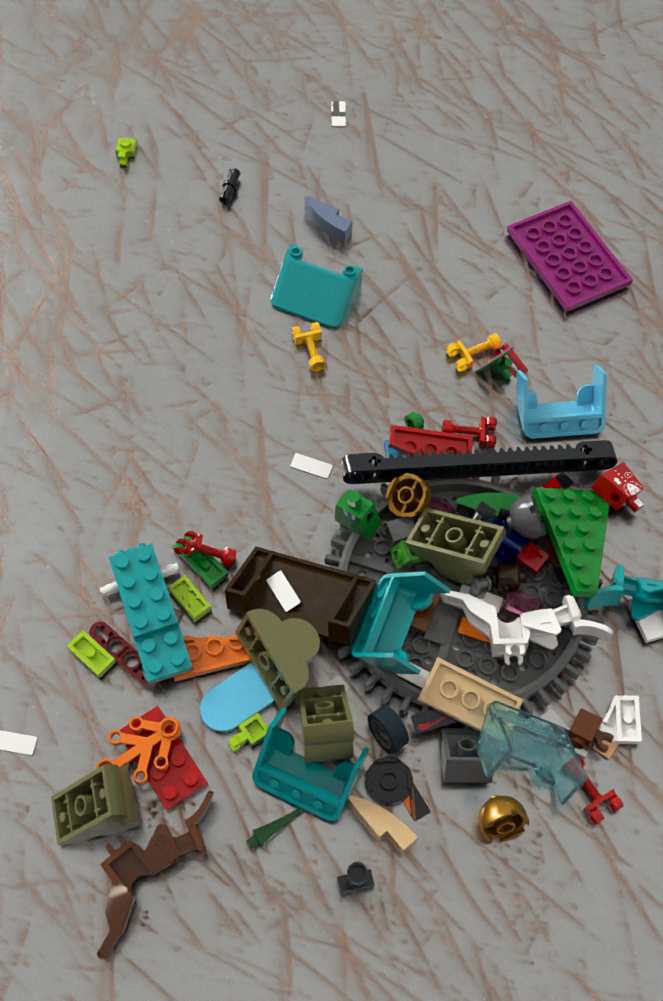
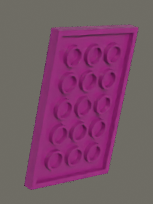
[507,201,633,312]

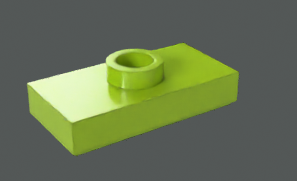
[167,575,212,623]

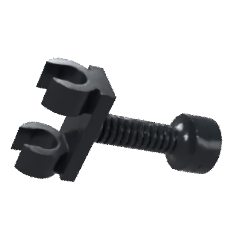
[337,862,374,895]

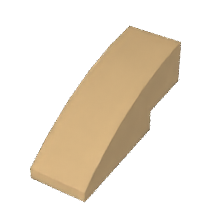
[347,795,418,855]

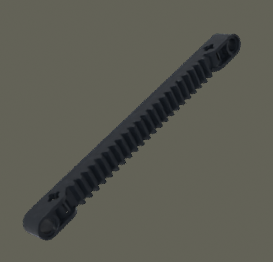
[340,440,618,484]

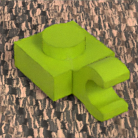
[115,138,137,166]
[228,713,268,752]

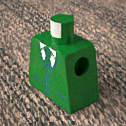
[335,490,381,540]

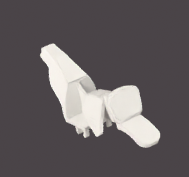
[441,591,613,666]

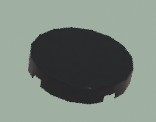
[365,756,413,806]

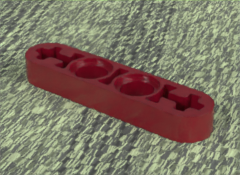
[89,622,158,688]

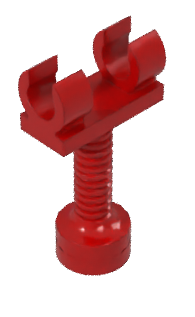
[442,416,497,448]
[174,531,236,567]
[564,756,624,825]

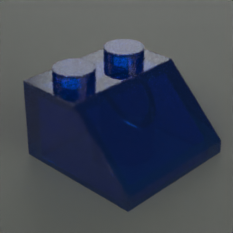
[485,516,531,562]

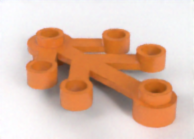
[96,716,181,785]

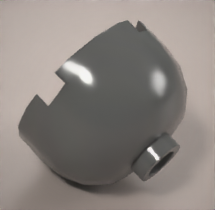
[507,493,546,539]

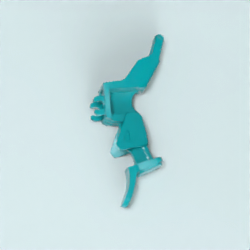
[585,565,663,621]

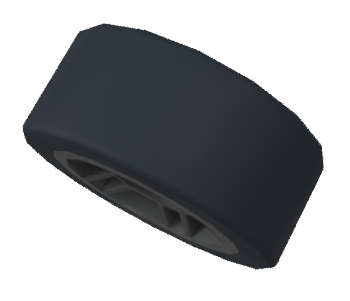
[368,705,409,754]

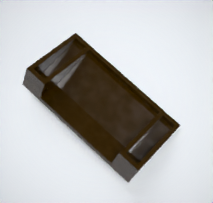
[224,546,377,646]

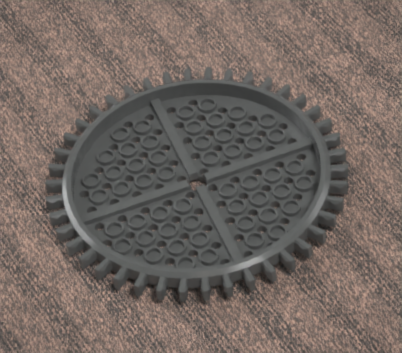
[325,476,603,729]

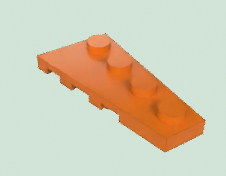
[174,635,252,682]

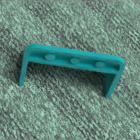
[271,244,363,329]

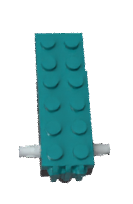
[99,543,193,685]

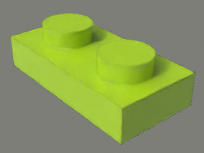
[67,630,116,678]

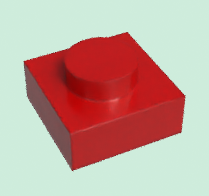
[518,543,550,575]

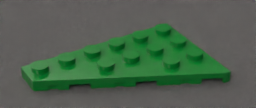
[533,488,610,597]

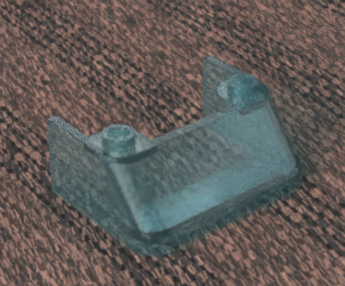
[476,701,588,805]

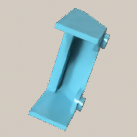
[516,364,607,439]

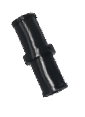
[219,168,241,205]

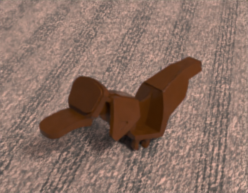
[97,790,214,959]

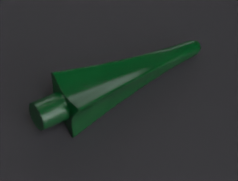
[246,807,305,849]

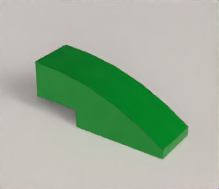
[456,492,521,516]

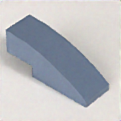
[305,195,352,244]

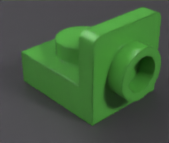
[390,540,425,569]

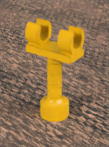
[292,322,326,372]
[446,333,502,372]

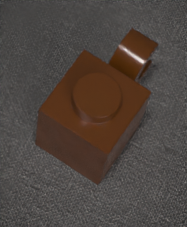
[566,708,614,753]

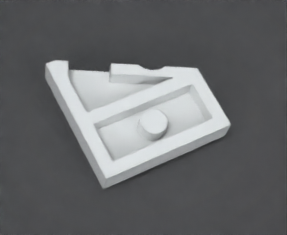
[599,696,642,744]

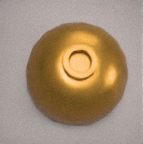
[386,473,431,518]
[478,795,530,842]

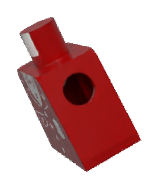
[590,462,644,513]

